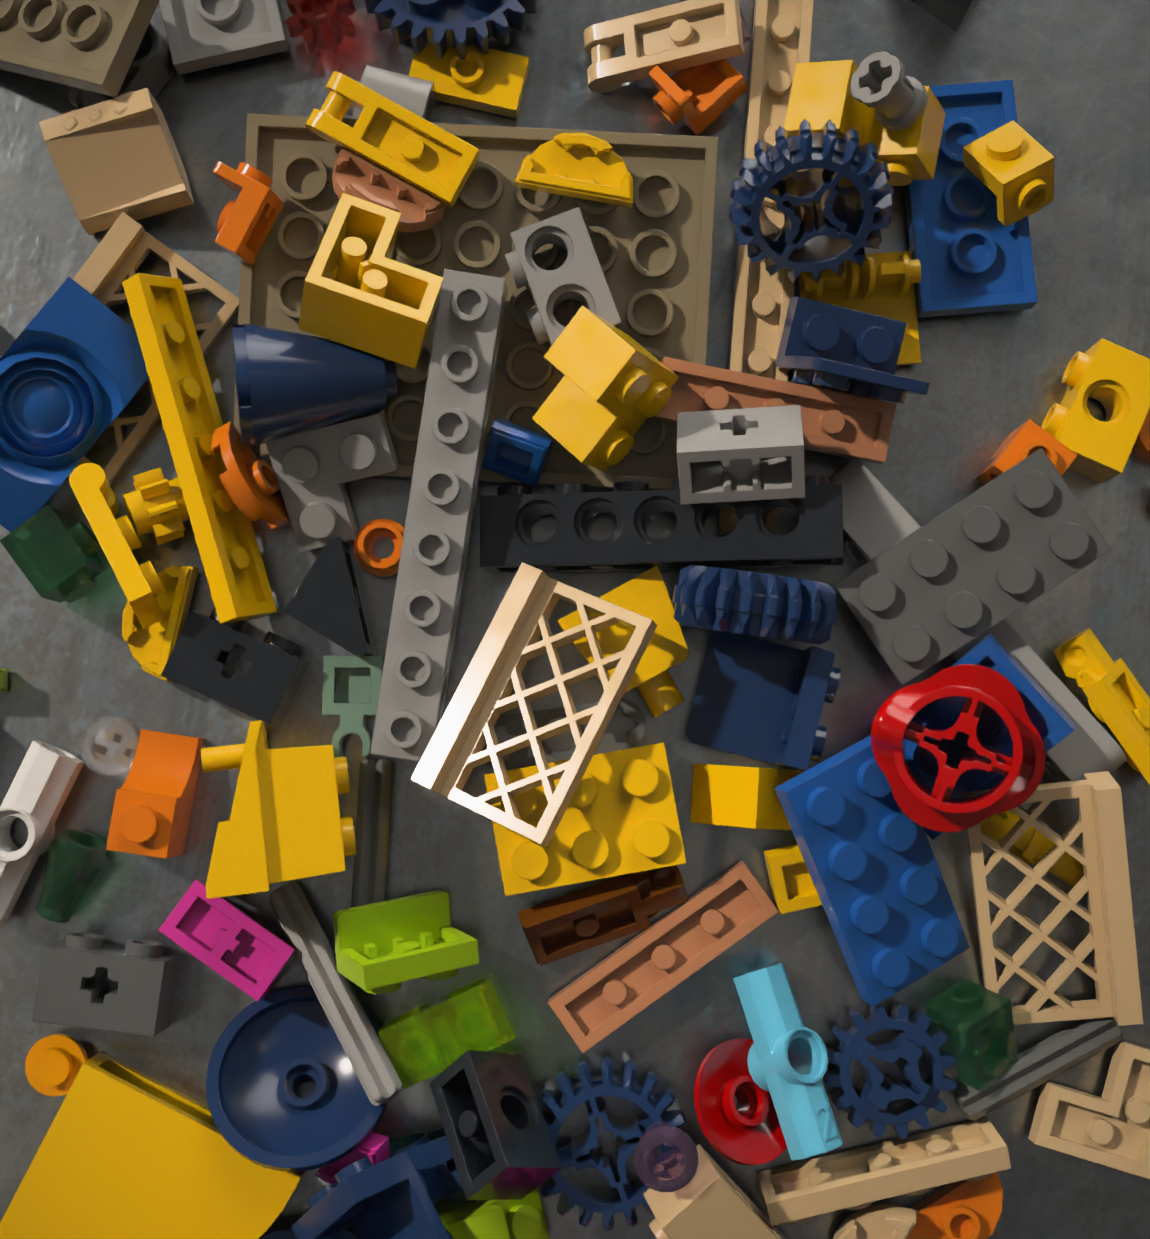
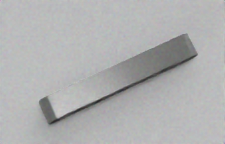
[829,459,1127,783]

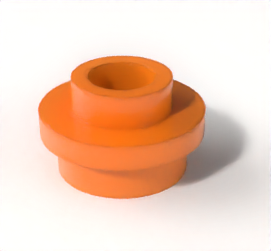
[354,518,404,577]

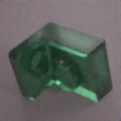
[925,980,1018,1090]

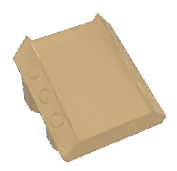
[39,87,194,235]

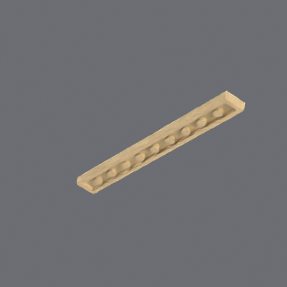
[716,0,814,535]

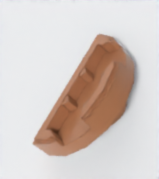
[332,147,447,233]

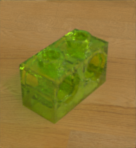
[378,971,519,1090]

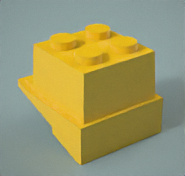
[201,720,356,899]

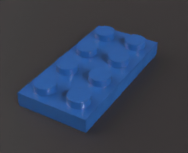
[904,80,1038,318]
[775,735,970,1007]

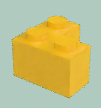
[784,60,946,187]
[298,193,444,369]
[532,306,679,472]

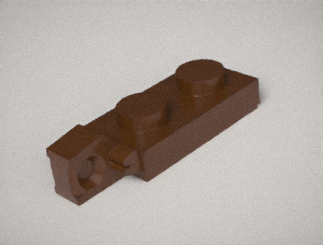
[518,865,689,966]

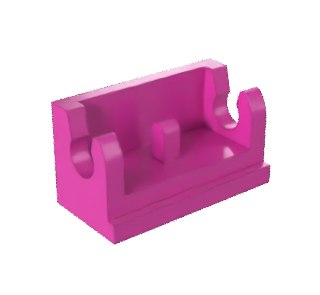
[158,879,296,1002]

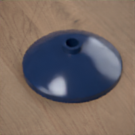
[206,986,393,1172]

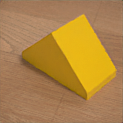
[689,763,804,830]

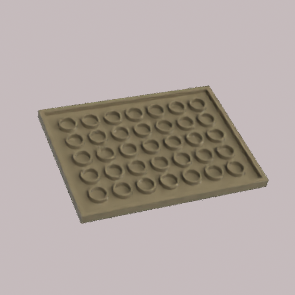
[234,113,718,490]

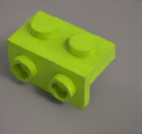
[333,890,479,994]

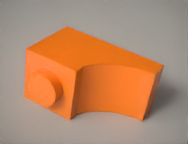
[106,729,205,859]

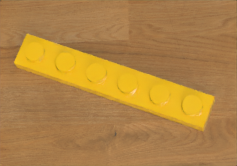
[122,273,277,624]

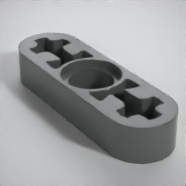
[482,698,646,770]

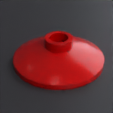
[694,1038,787,1165]

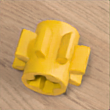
[122,467,190,545]

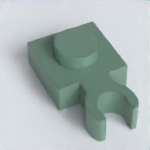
[322,656,385,757]

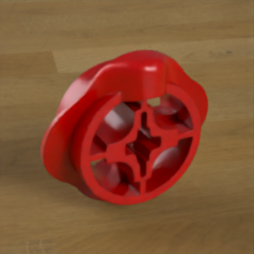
[870,664,1046,832]

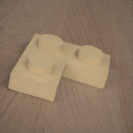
[1028,1040,1150,1179]

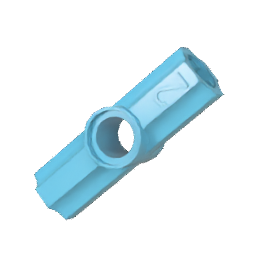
[733,963,843,1161]

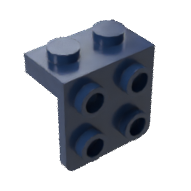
[685,630,841,771]
[291,1151,454,1239]

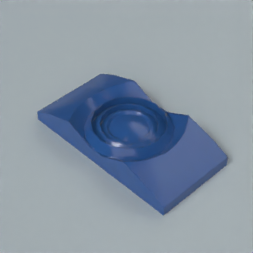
[0,277,149,537]

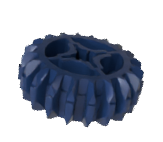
[729,118,894,284]
[672,565,838,645]
[539,1057,690,1231]

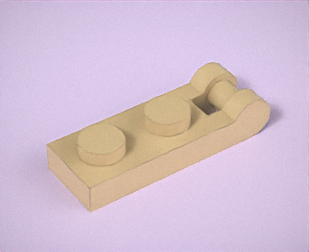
[583,0,744,93]

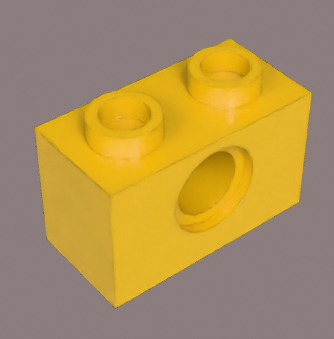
[1041,338,1150,484]

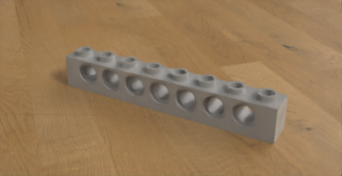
[370,269,508,762]

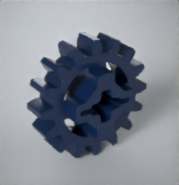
[823,1001,957,1139]

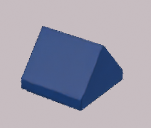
[482,418,554,487]

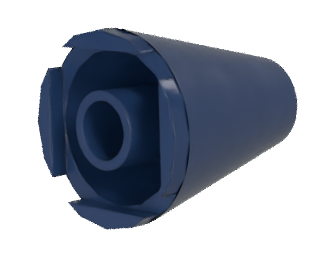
[232,323,397,446]

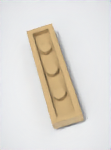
[756,1117,1011,1226]

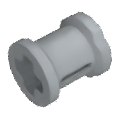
[850,51,927,131]

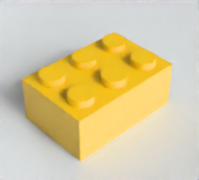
[484,742,686,896]

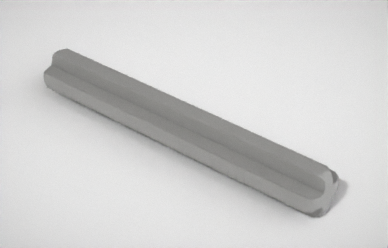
[270,882,402,1106]

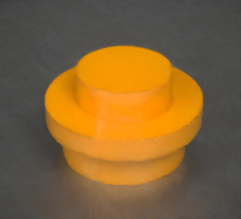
[25,1033,88,1097]

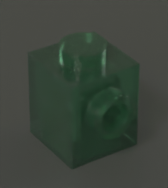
[0,505,108,603]

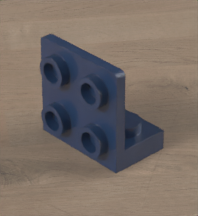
[775,297,930,404]

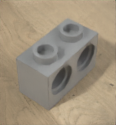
[504,207,621,346]

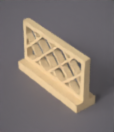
[73,212,239,487]
[411,562,657,847]
[962,771,1144,1027]

